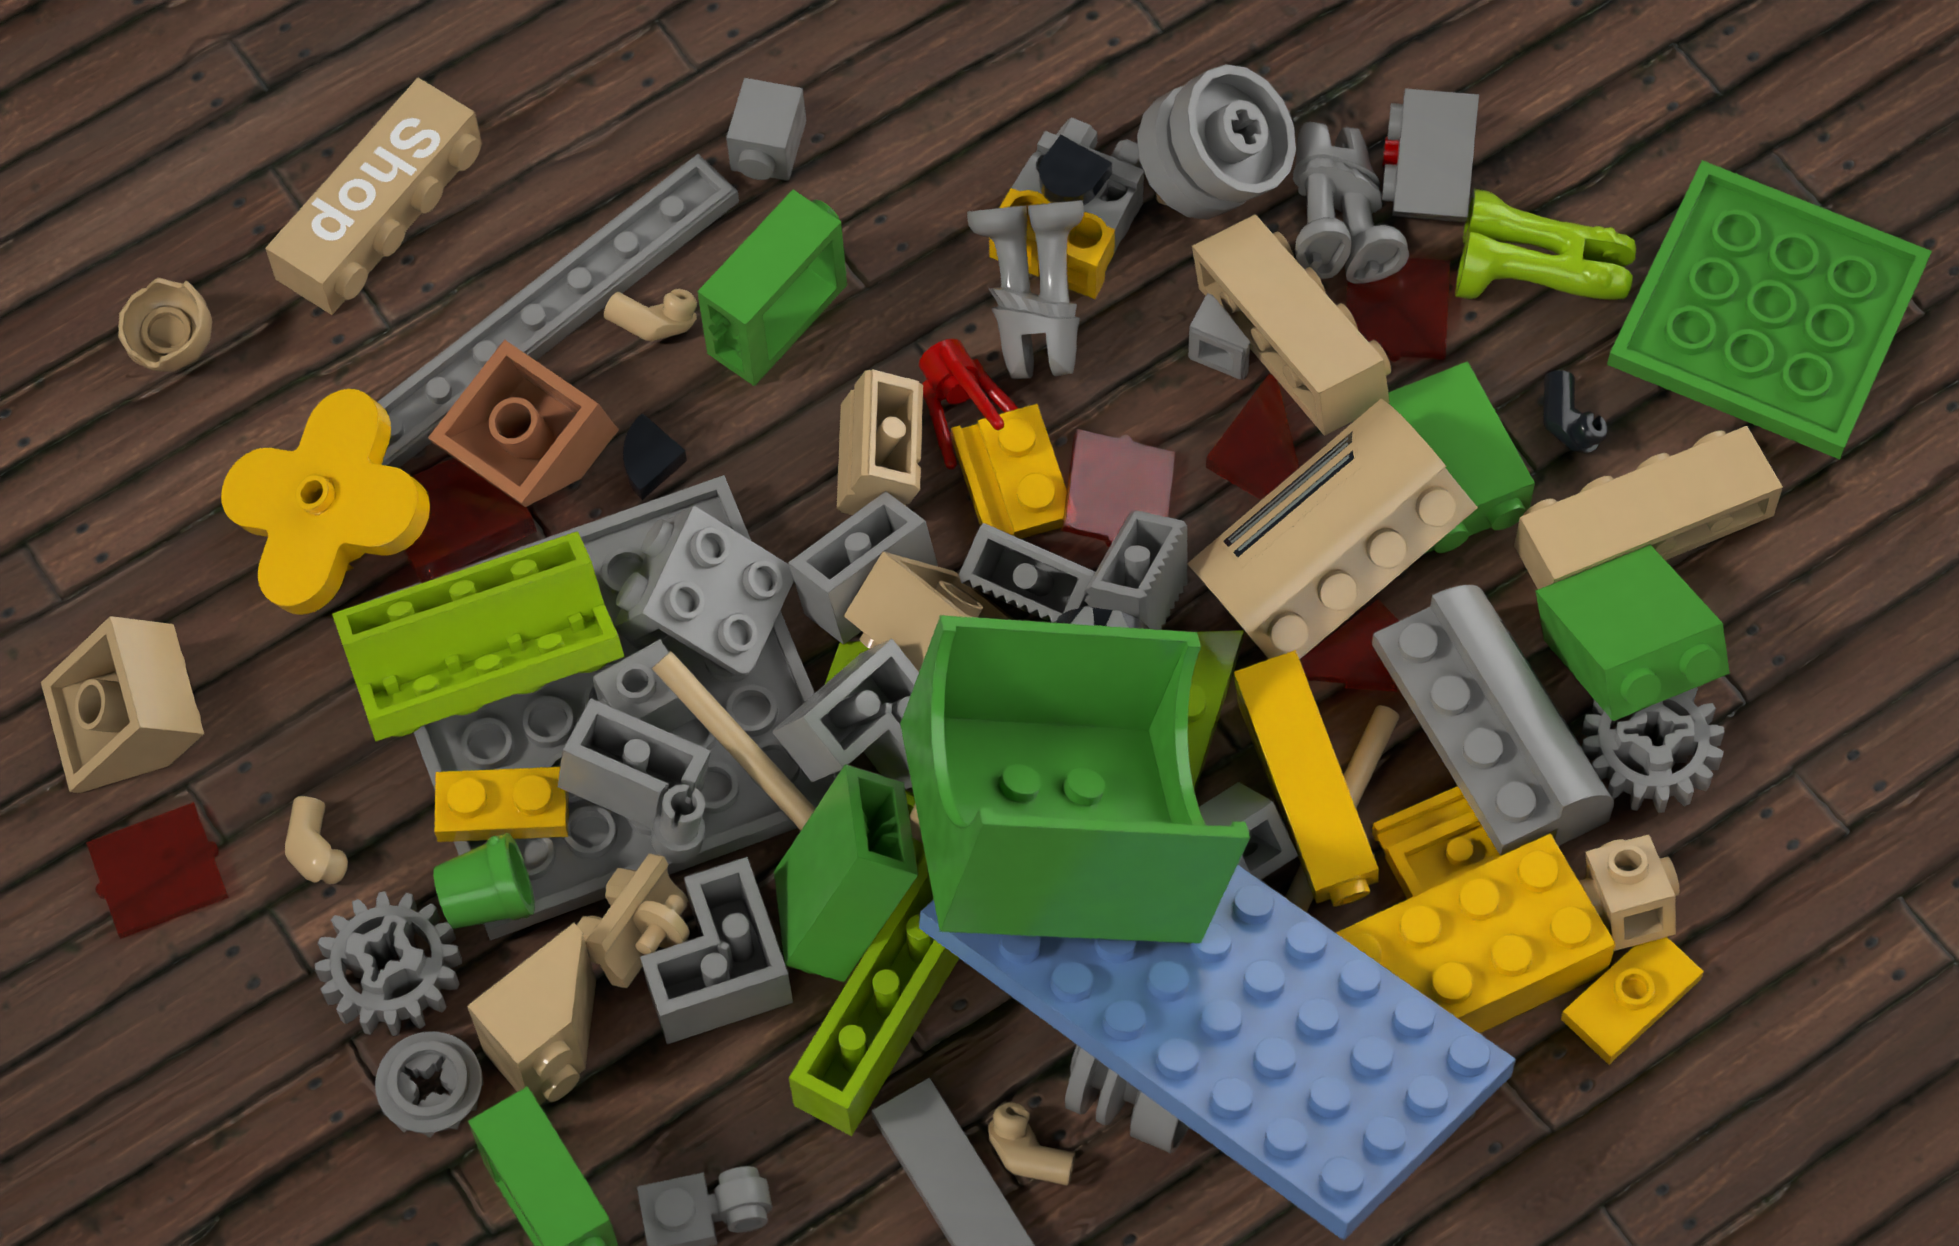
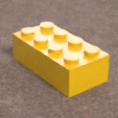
[1336,833,1616,1034]

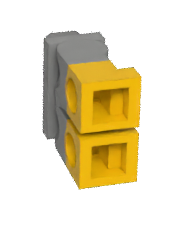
[989,117,1145,299]

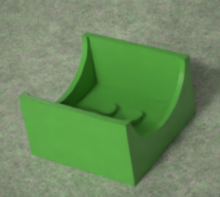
[900,615,1250,943]

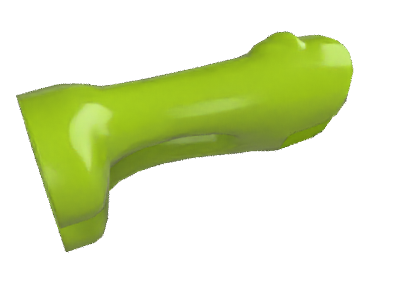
[1455,189,1636,300]

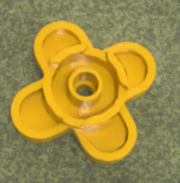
[221,389,430,615]

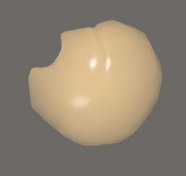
[118,278,213,372]

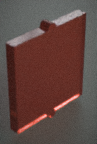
[1346,258,1450,362]
[1062,429,1175,548]
[86,802,229,939]

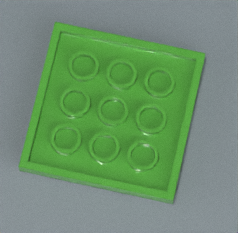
[1607,160,1932,460]

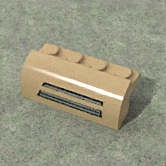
[1187,398,1478,660]

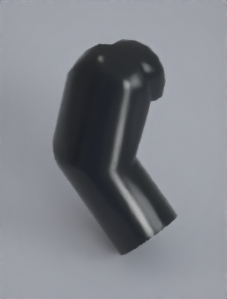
[1543,370,1608,453]

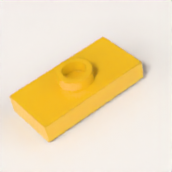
[1561,937,1704,1065]

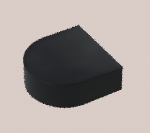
[1039,135,1112,205]

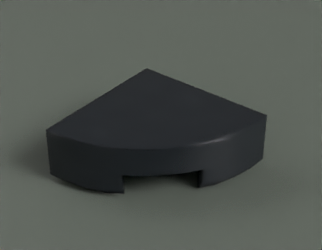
[623,413,687,500]

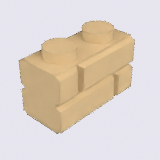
[837,369,923,515]

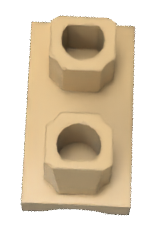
[577,854,690,988]

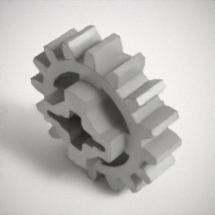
[1581,687,1724,813]
[315,892,462,1036]

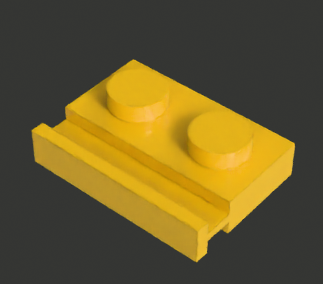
[951,404,1075,539]
[1372,786,1529,899]

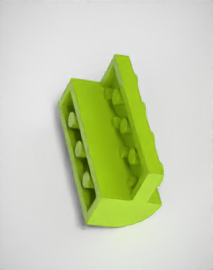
[332,531,625,741]

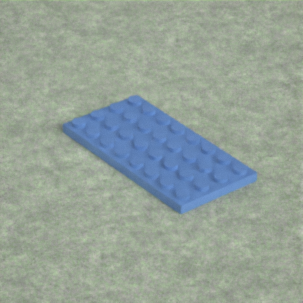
[919,865,1516,1240]

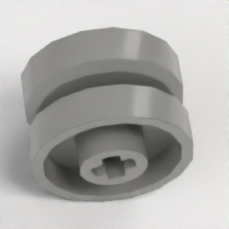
[1137,64,1296,220]

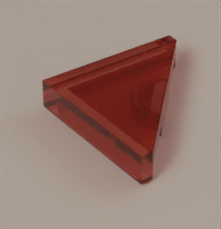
[1206,373,1299,500]
[1300,599,1399,692]

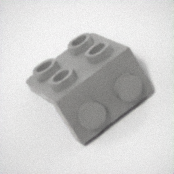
[613,505,794,676]

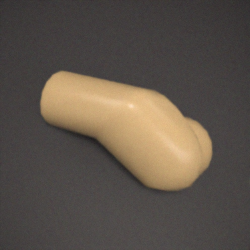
[604,289,697,341]

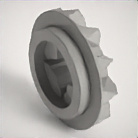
[375,1032,484,1138]

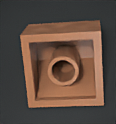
[428,339,619,507]

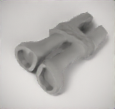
[1293,122,1409,283]
[967,200,1084,379]

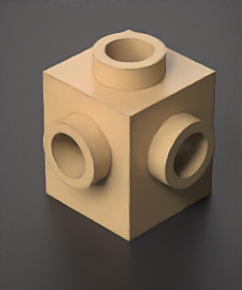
[1579,834,1680,951]

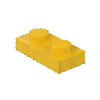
[434,767,569,842]

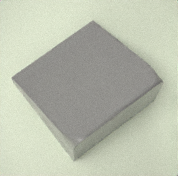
[1188,293,1250,380]

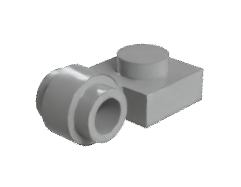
[637,1166,772,1246]

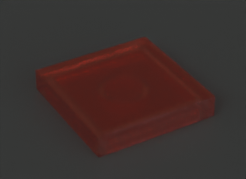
[403,458,537,583]

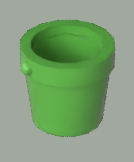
[433,833,535,929]

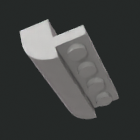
[1372,585,1614,856]

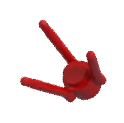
[919,339,1019,469]

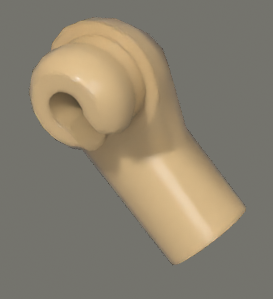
[285,796,348,885]
[989,1102,1075,1186]

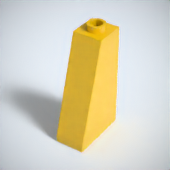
[1234,650,1379,906]

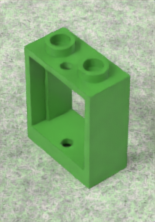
[698,190,847,386]
[468,1086,618,1246]

